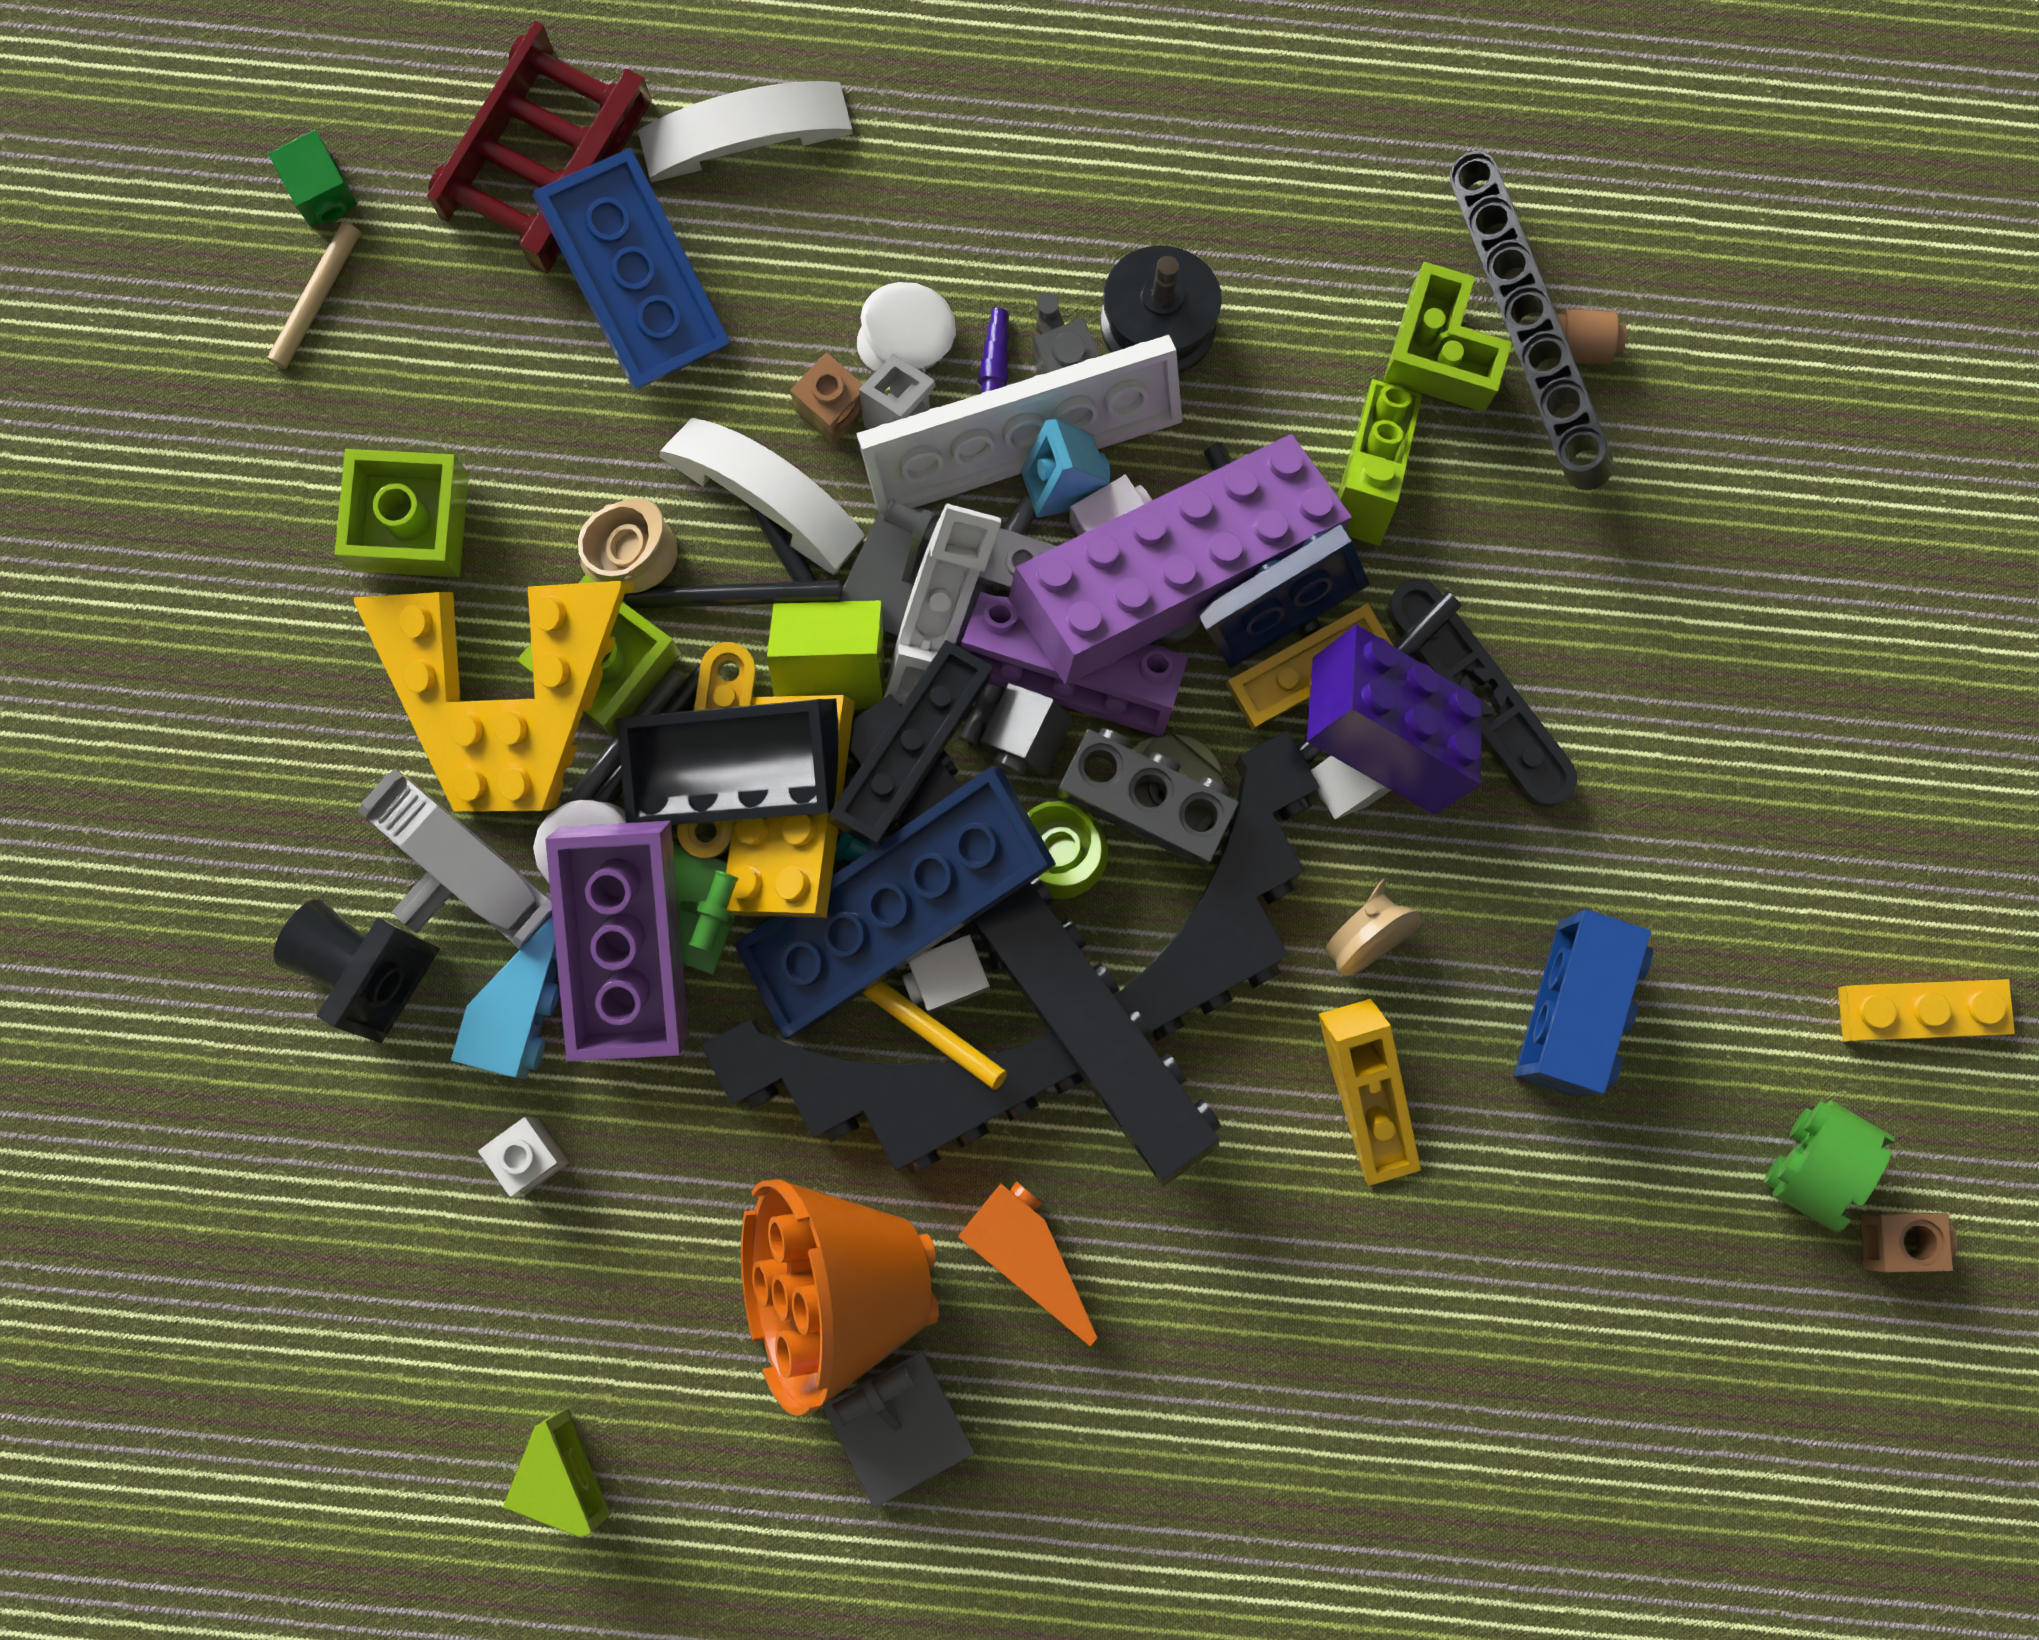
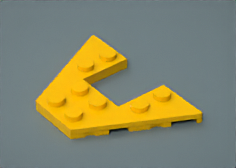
[354,581,634,812]

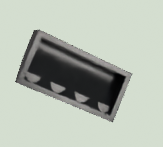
[616,698,839,825]

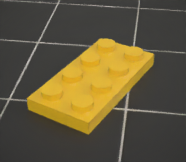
[726,695,855,918]

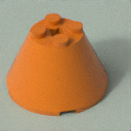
[741,1179,939,1416]

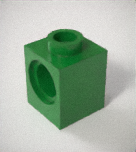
[268,129,358,228]

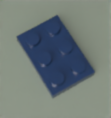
[1196,524,1370,669]

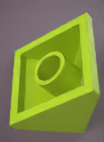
[767,600,885,710]
[503,1409,611,1538]

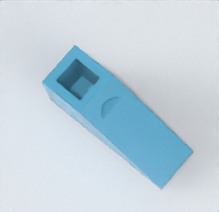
[450,915,560,1080]

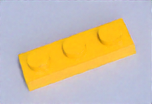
[1226,603,1393,731]
[1838,979,2015,1042]

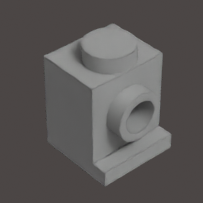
[859,354,936,430]

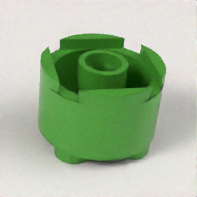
[1764,1100,1895,1233]

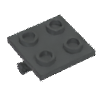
[841,499,938,638]
[822,1350,975,1508]

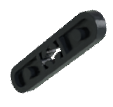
[1387,579,1577,808]

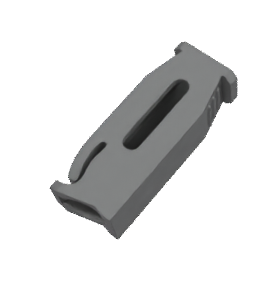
[358,769,552,949]

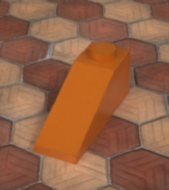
[958,1181,1097,1347]

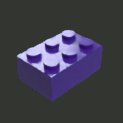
[1307,624,1482,815]

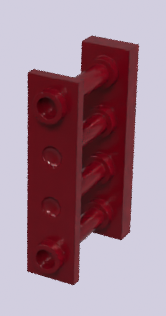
[427,20,652,274]

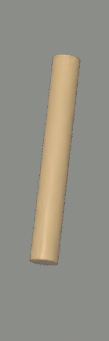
[267,222,361,369]

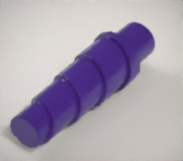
[977,308,1009,393]

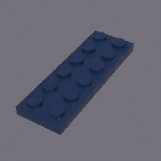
[734,766,1056,1040]

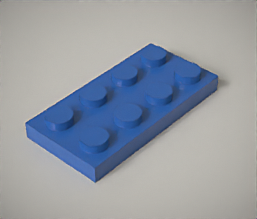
[533,148,731,391]

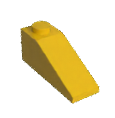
[1318,998,1421,1186]

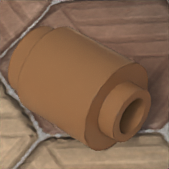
[1556,309,1627,365]

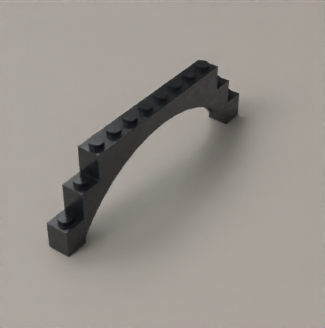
[701,730,1320,1175]

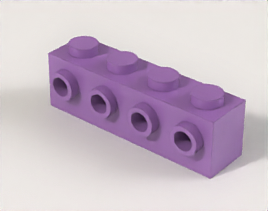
[961,591,1188,738]

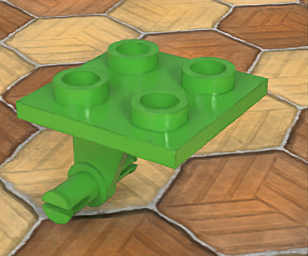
[673,844,739,975]

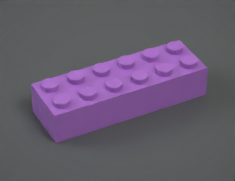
[1009,434,1352,685]

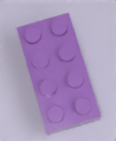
[545,821,689,1061]

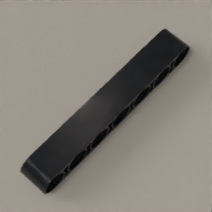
[1450,151,1614,490]

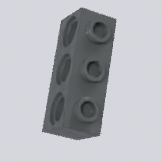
[1057,728,1239,869]

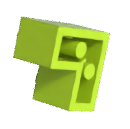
[1383,262,1512,412]

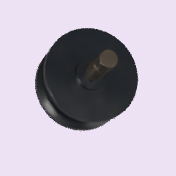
[1100,246,1222,374]

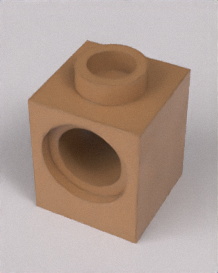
[790,352,863,445]
[1860,1212,1957,1272]

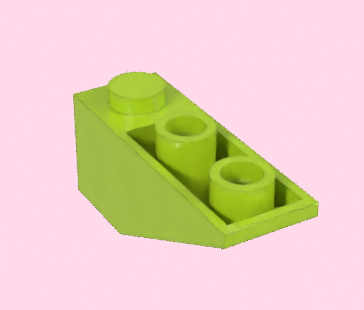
[1337,379,1423,546]

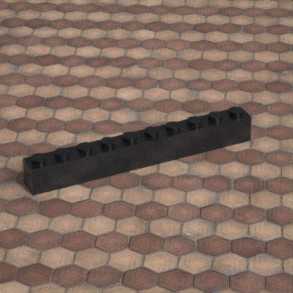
[848,694,1221,1187]

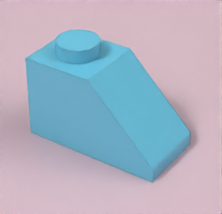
[1021,418,1110,518]

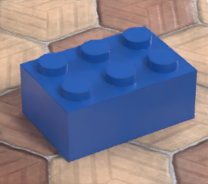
[1513,909,1653,1097]

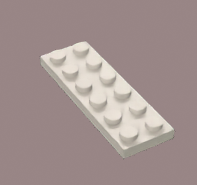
[856,335,1182,514]

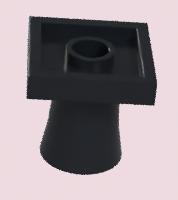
[274,899,440,1044]

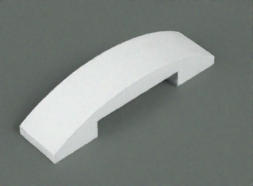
[638,81,853,182]
[659,418,865,575]
[883,504,1001,705]

